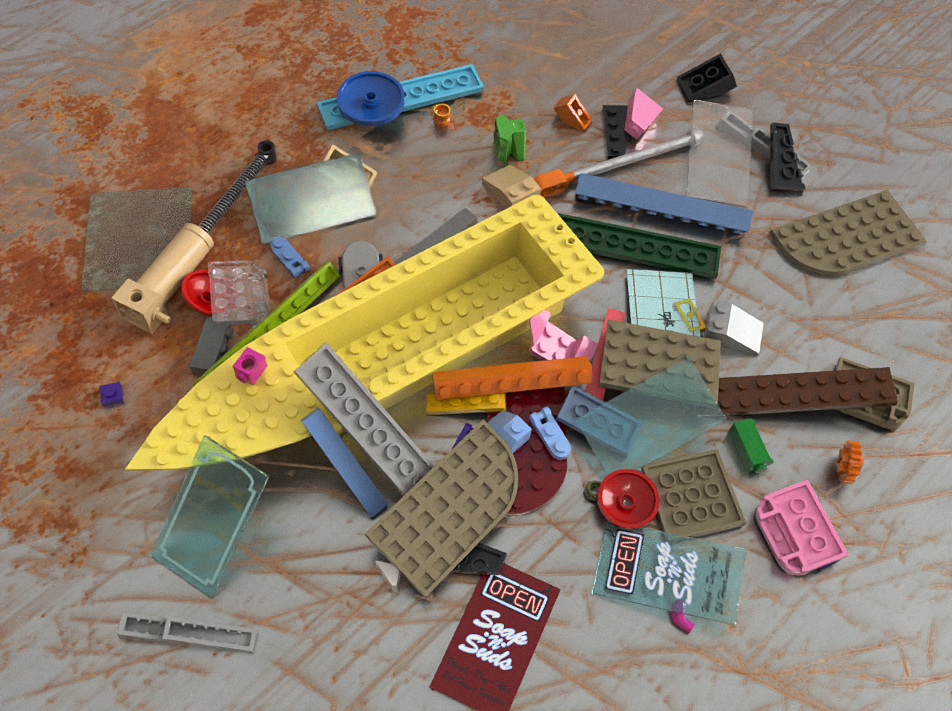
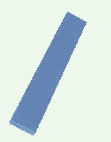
[301,407,388,518]

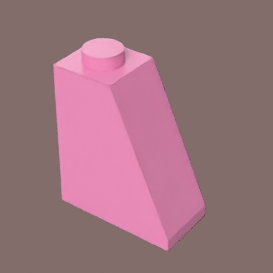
[624,88,663,140]

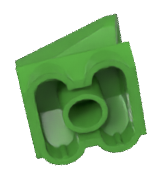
[493,114,526,163]

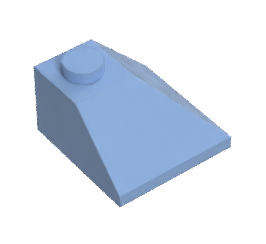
[488,411,532,453]

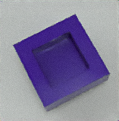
[100,382,124,407]

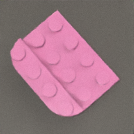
[756,479,849,575]

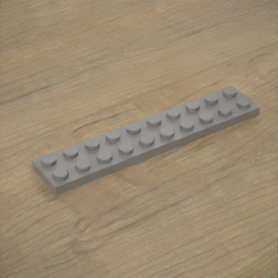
[293,342,434,496]

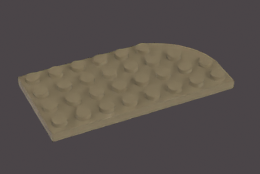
[770,190,927,276]
[364,419,518,597]

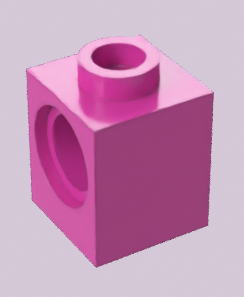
[232,347,268,385]

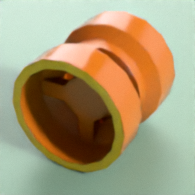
[434,104,450,128]

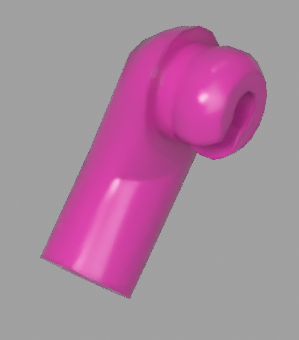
[671,600,695,633]

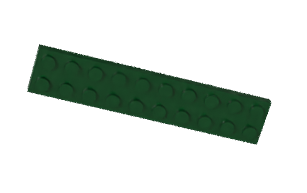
[557,213,721,279]

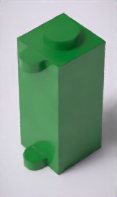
[729,418,774,473]

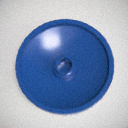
[337,71,405,126]

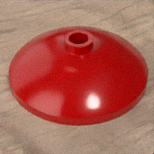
[181,270,238,317]
[597,469,660,529]

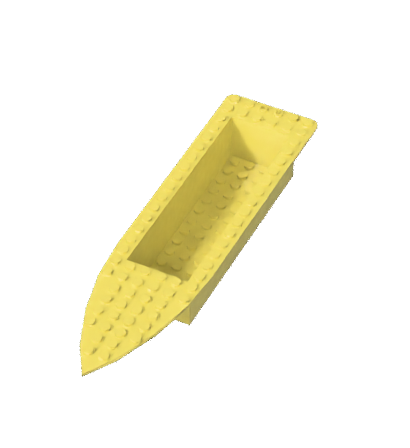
[125,195,604,471]

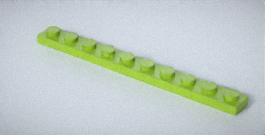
[193,261,340,386]

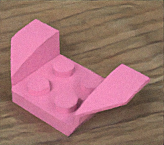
[529,310,598,361]

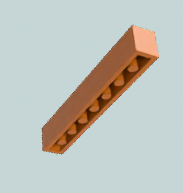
[432,356,592,400]

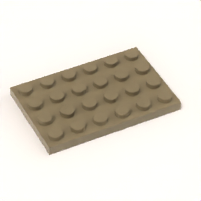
[599,319,721,409]

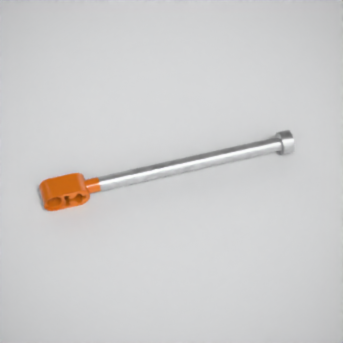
[534,128,703,198]

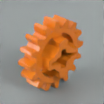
[836,440,864,484]

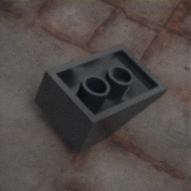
[677,53,737,101]

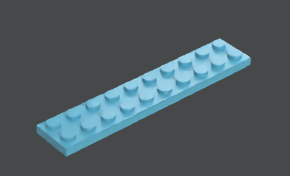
[317,64,484,131]

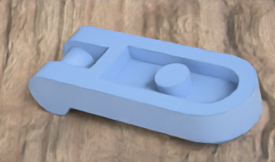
[529,406,571,460]

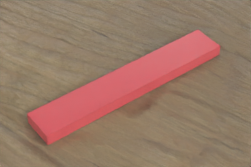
[585,308,626,401]

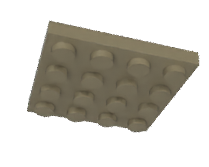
[641,449,746,543]

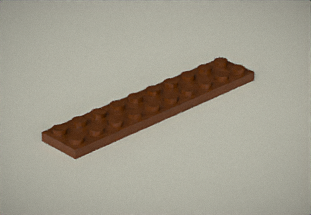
[695,367,898,417]

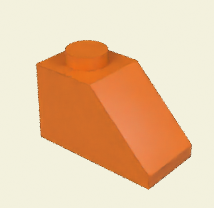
[553,94,592,131]

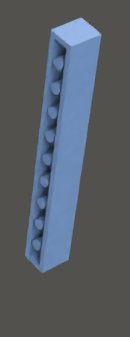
[575,173,754,235]

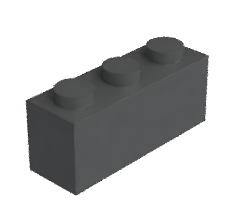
[189,317,234,377]

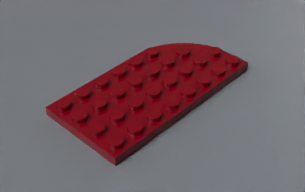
[487,386,567,516]

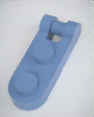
[270,237,310,279]

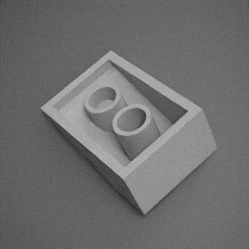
[704,300,763,355]

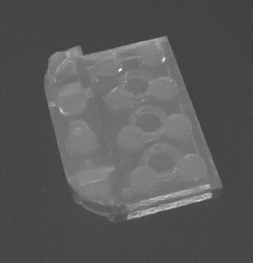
[208,260,271,328]

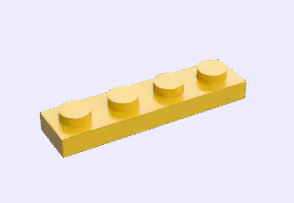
[426,393,506,415]

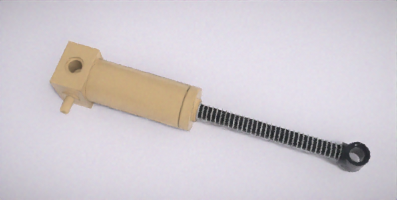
[111,140,277,334]

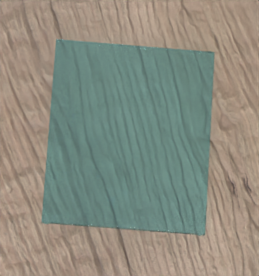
[82,187,192,292]

